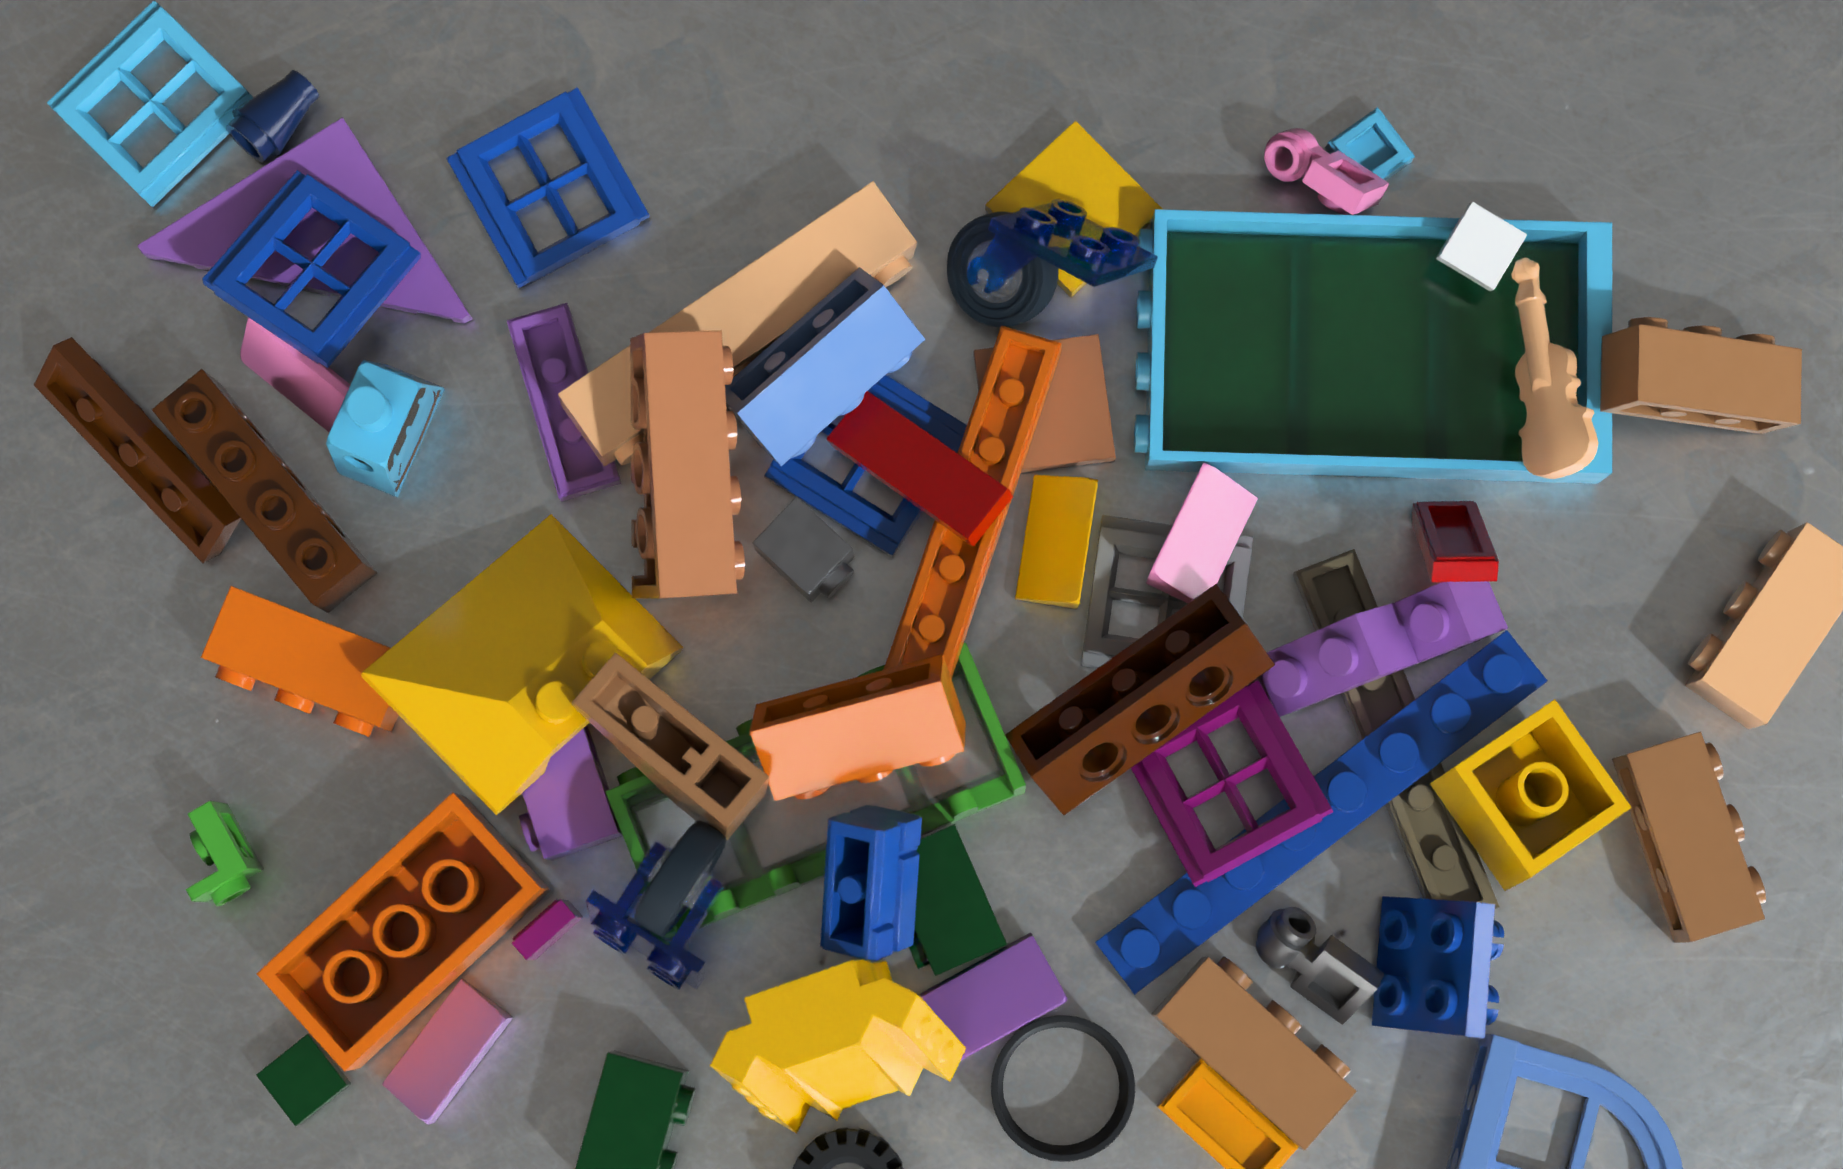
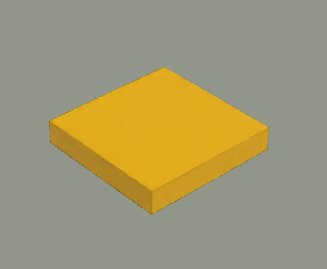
[985,120,1162,298]

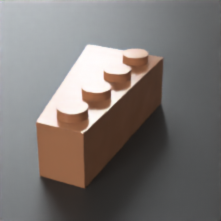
[630,330,745,599]

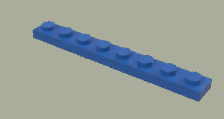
[1095,630,1548,995]

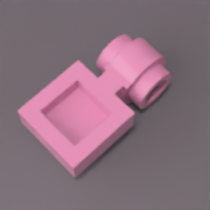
[1264,128,1390,215]

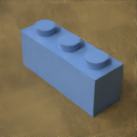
[725,267,926,466]

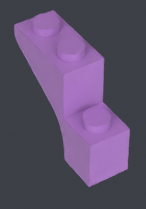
[1261,581,1508,717]

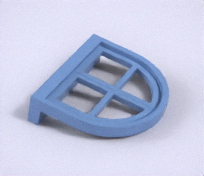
[1446,1033,1683,1169]

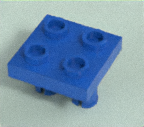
[1372,896,1504,1038]

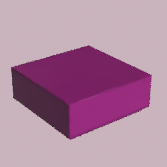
[512,899,583,960]

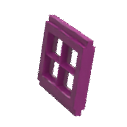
[1131,680,1333,887]

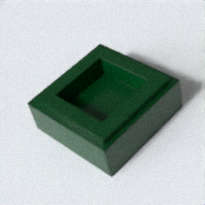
[256,1033,351,1126]

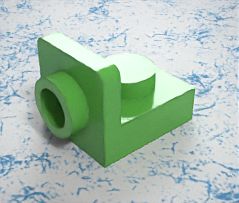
[186,801,264,906]

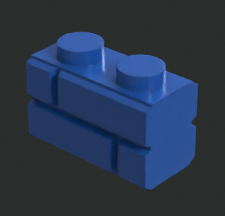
[820,805,922,961]

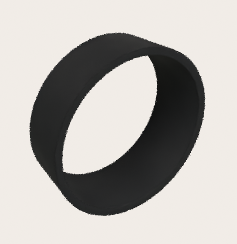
[991,1015,1135,1162]

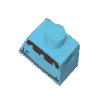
[326,360,445,497]

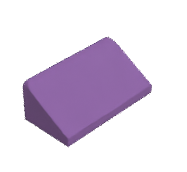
[918,932,1068,1061]

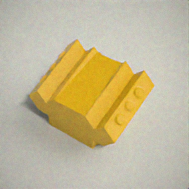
[710,959,966,1134]

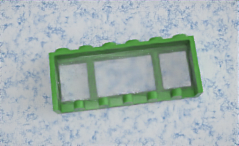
[605,642,1026,940]

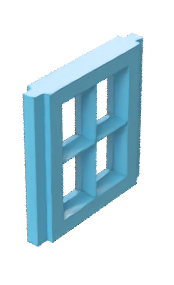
[47,0,253,208]

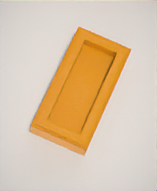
[1156,1058,1298,1169]

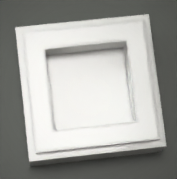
[1435,201,1527,291]

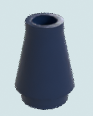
[226,70,319,162]

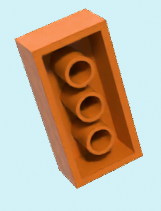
[256,792,551,1072]

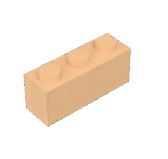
[1685,522,1843,729]

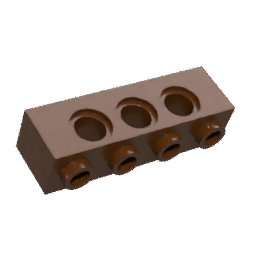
[151,369,377,613]
[1005,584,1275,815]

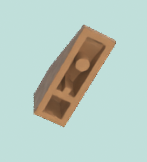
[572,653,770,840]

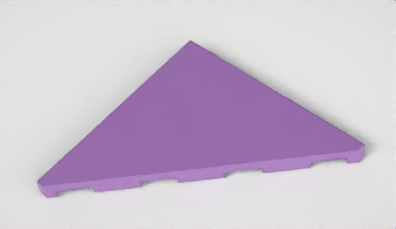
[137,117,472,324]

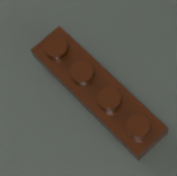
[34,337,241,563]

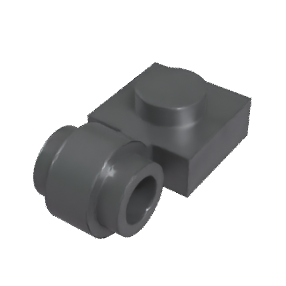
[1256,907,1384,1025]

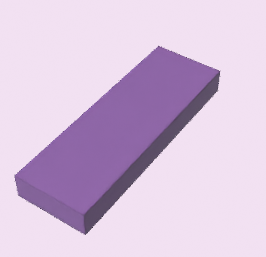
[507,303,622,502]

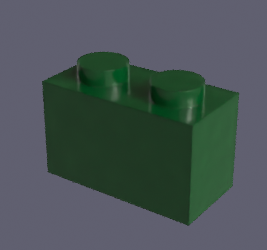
[909,824,1007,976]
[575,1050,696,1169]

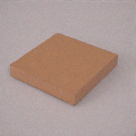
[973,334,1116,473]

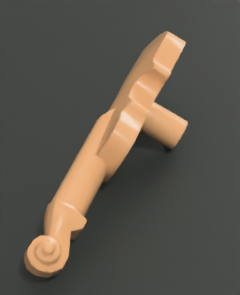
[1511,257,1598,479]

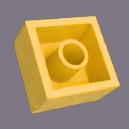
[1430,699,1632,891]

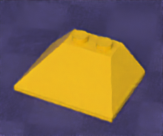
[361,514,683,815]

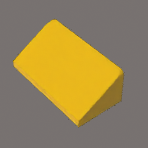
[1015,475,1098,609]

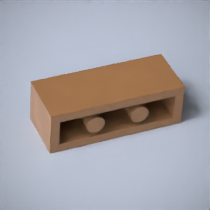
[1600,317,1802,434]
[1612,731,1766,943]
[1151,956,1357,1151]

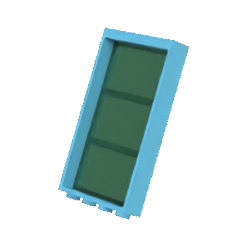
[1134,209,1612,484]

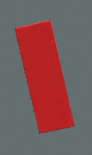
[826,391,1013,547]

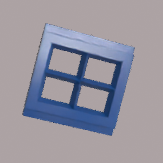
[446,87,650,288]
[202,170,421,368]
[764,375,967,557]

